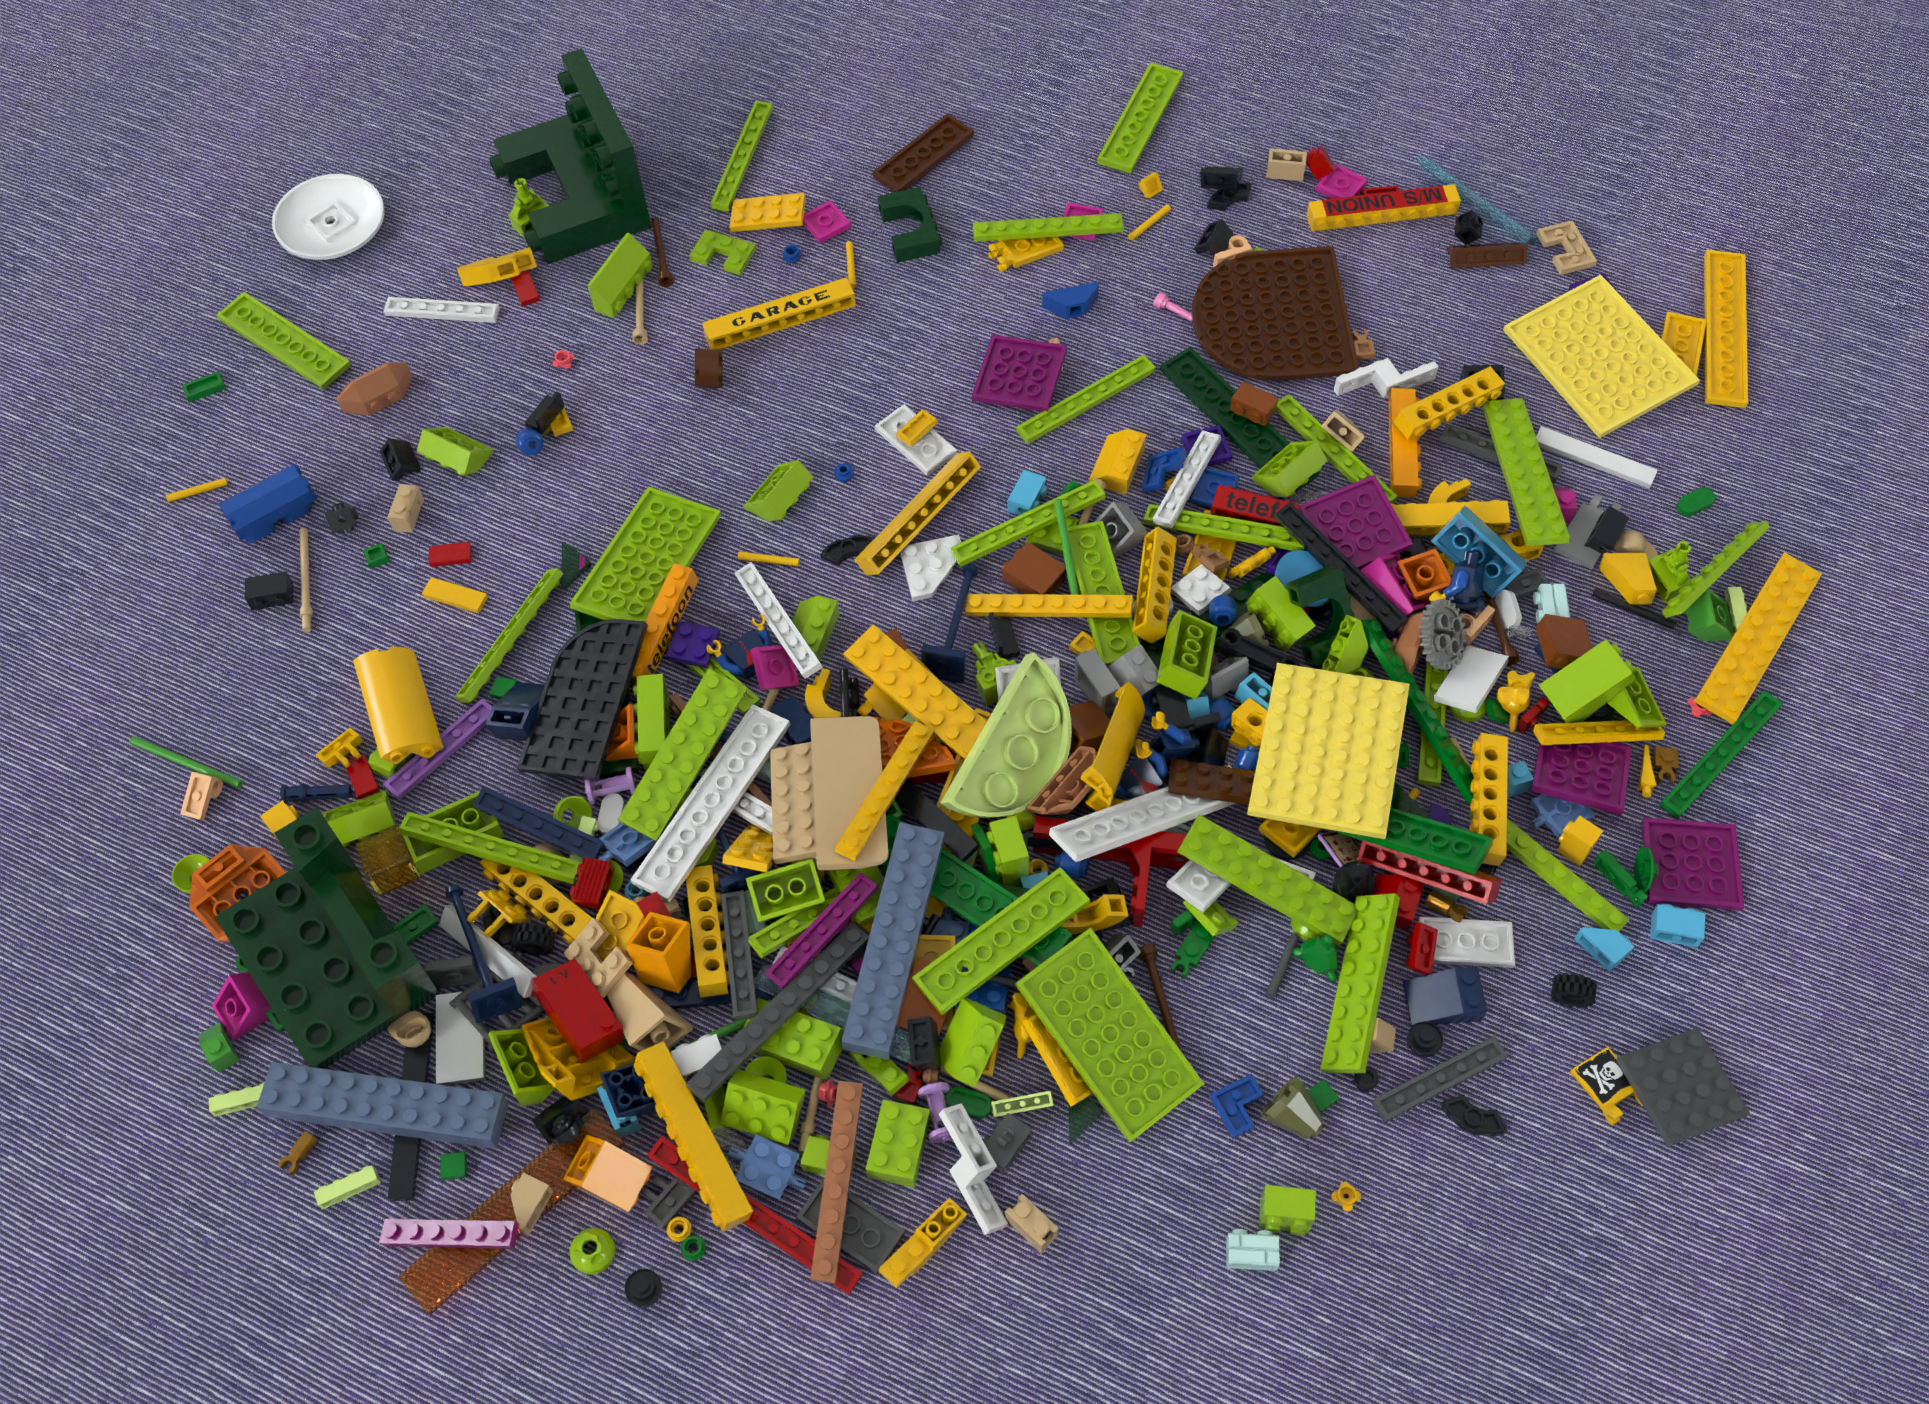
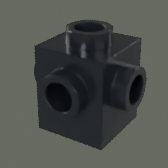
[1454,210,1483,245]
[325,502,359,533]

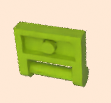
[1183,900,1239,936]

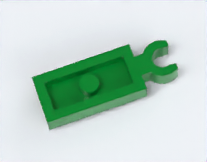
[1593,849,1648,908]
[1171,920,1215,979]

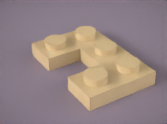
[1536,221,1597,275]
[564,918,633,998]

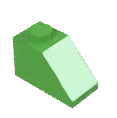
[199,1022,241,1073]

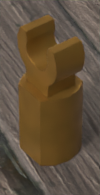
[1425,890,1469,923]
[278,1131,319,1176]

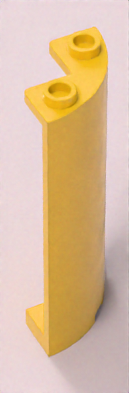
[353,647,443,764]
[1080,681,1145,812]

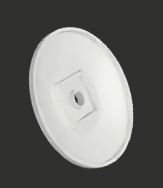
[272,174,385,260]

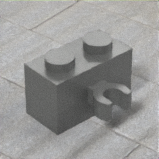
[1104,934,1141,977]
[983,1113,1032,1175]

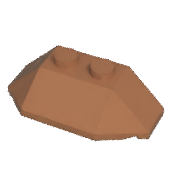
[336,361,412,416]
[1391,611,1424,675]
[1025,745,1097,815]

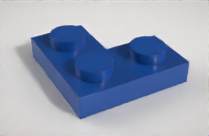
[1142,447,1186,493]
[1209,1074,1264,1139]

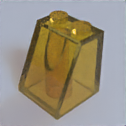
[356,825,422,897]

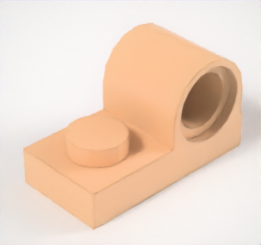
[1213,235,1252,268]
[1459,605,1495,647]
[180,772,223,820]

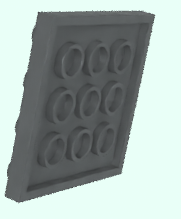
[1616,1028,1750,1147]

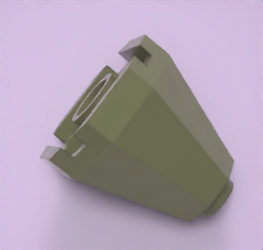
[1215,611,1270,659]
[1260,1077,1323,1139]

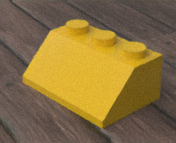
[1088,429,1146,494]

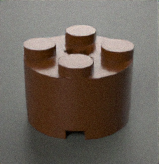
[695,348,723,388]

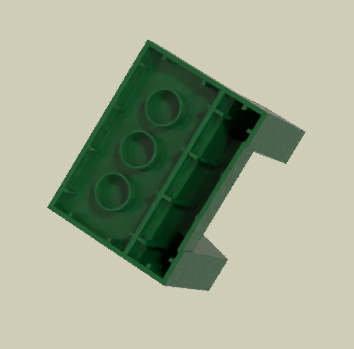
[489,48,652,265]
[214,807,440,1069]

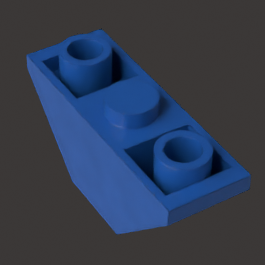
[1042,282,1099,319]

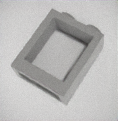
[1074,649,1121,716]

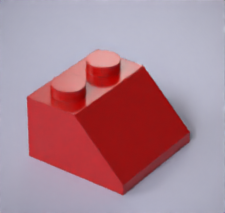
[1372,874,1424,931]

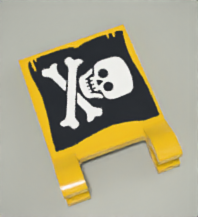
[1570,1047,1643,1126]

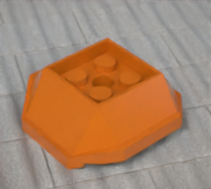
[189,844,286,943]

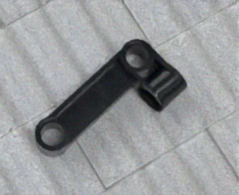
[1216,628,1300,687]

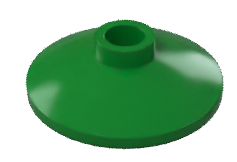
[1634,846,1659,892]

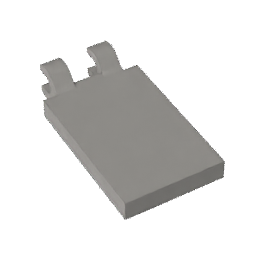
[1554,493,1622,570]

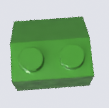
[1685,588,1735,641]

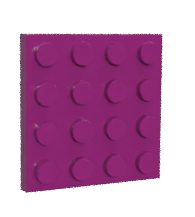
[971,334,1067,412]
[1298,474,1413,569]
[1531,742,1632,815]
[1641,817,1744,911]

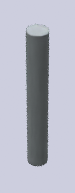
[1266,934,1299,999]

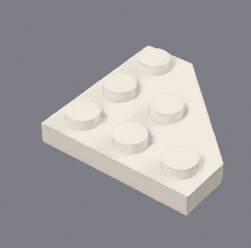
[900,535,961,602]

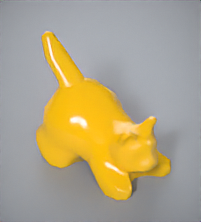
[1497,670,1536,733]
[1007,993,1036,1059]

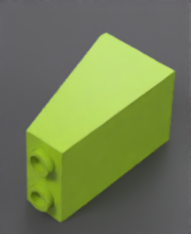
[1539,639,1636,723]

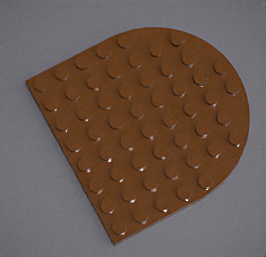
[1191,246,1359,381]

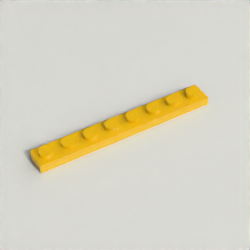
[965,594,1134,618]
[834,721,934,861]

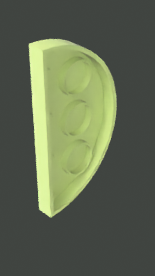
[940,652,1072,818]

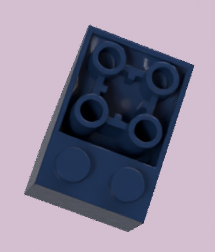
[485,682,545,741]
[600,1063,657,1118]

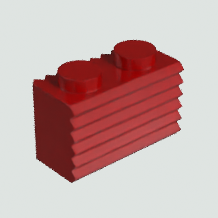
[570,857,614,910]

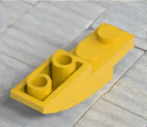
[457,247,537,286]
[879,1198,967,1289]

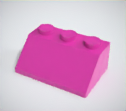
[1360,554,1430,618]

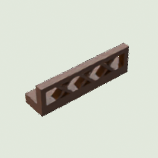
[1446,242,1528,268]

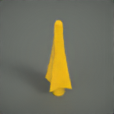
[1637,744,1657,798]

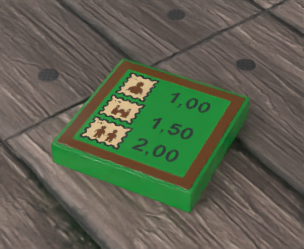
[971,823,1000,883]

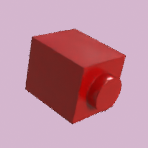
[1306,146,1334,180]

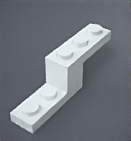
[1334,358,1438,399]
[939,1103,1008,1235]

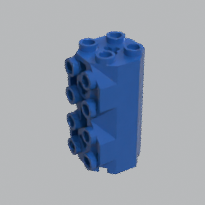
[218,463,317,543]

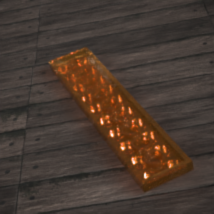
[398,1108,625,1316]

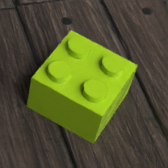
[1259,1185,1316,1236]

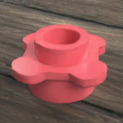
[552,350,575,369]
[1688,697,1712,717]
[818,1079,838,1107]

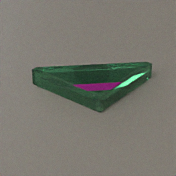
[561,542,592,590]

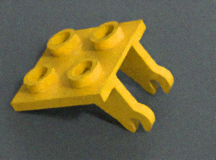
[467,889,532,937]

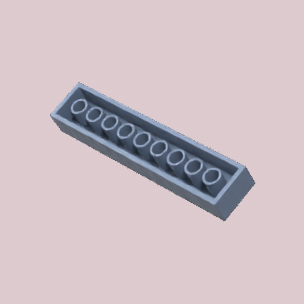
[841,822,944,1060]
[256,1062,509,1149]

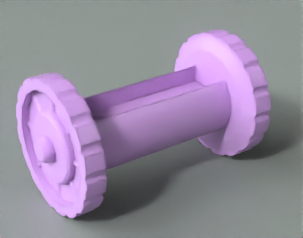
[584,766,636,805]
[918,1082,952,1143]

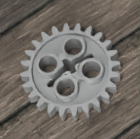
[1419,599,1467,670]

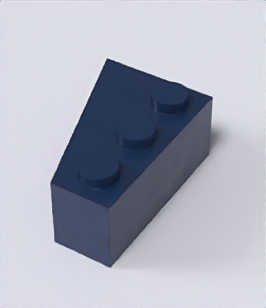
[770,696,814,745]

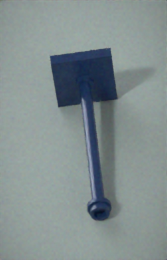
[921,563,978,684]
[690,774,765,894]
[445,884,522,1024]

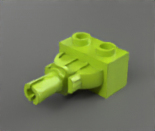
[508,178,549,239]
[1648,541,1691,603]
[972,641,1017,706]

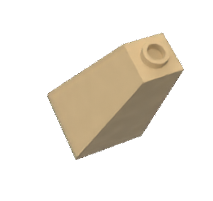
[607,972,693,1051]

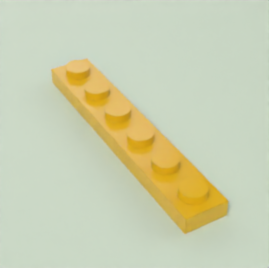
[1533,720,1665,745]

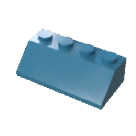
[1431,506,1527,598]

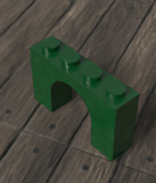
[878,187,942,263]
[1286,565,1355,666]

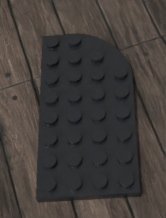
[517,619,648,781]

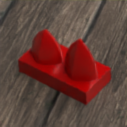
[1404,922,1438,975]

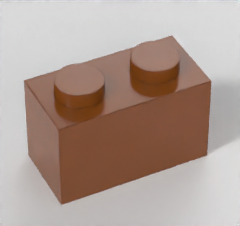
[1230,381,1279,426]

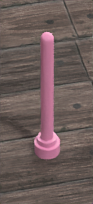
[1153,292,1192,322]

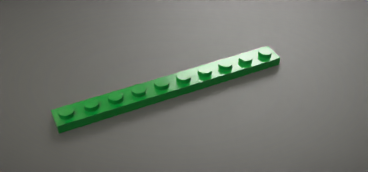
[1361,619,1487,805]

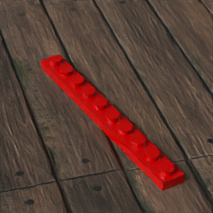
[647,1136,863,1296]

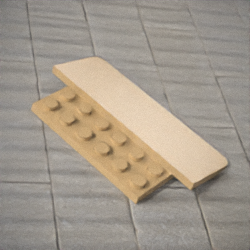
[770,716,889,870]

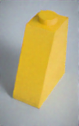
[1599,553,1657,605]

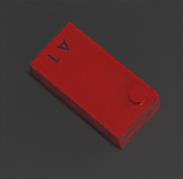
[533,958,623,1064]

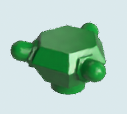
[1293,935,1338,982]

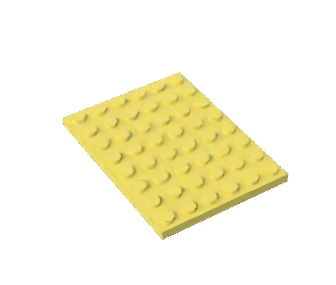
[1503,275,1700,438]
[1247,663,1410,839]

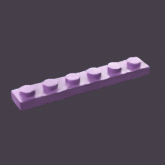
[383,698,492,801]

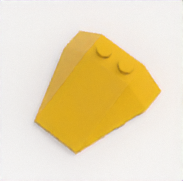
[521,1017,635,1101]

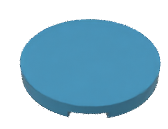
[1275,550,1330,607]

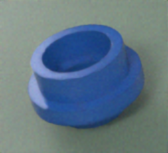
[782,245,801,263]
[834,463,854,483]

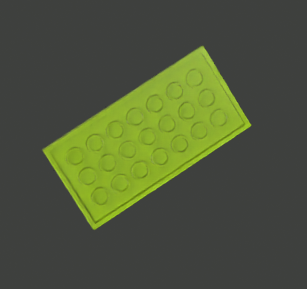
[570,487,721,621]
[1015,927,1204,1142]

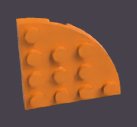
[874,717,956,778]

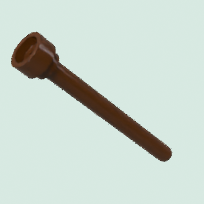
[652,218,674,287]
[1483,590,1520,666]
[1139,944,1181,1049]

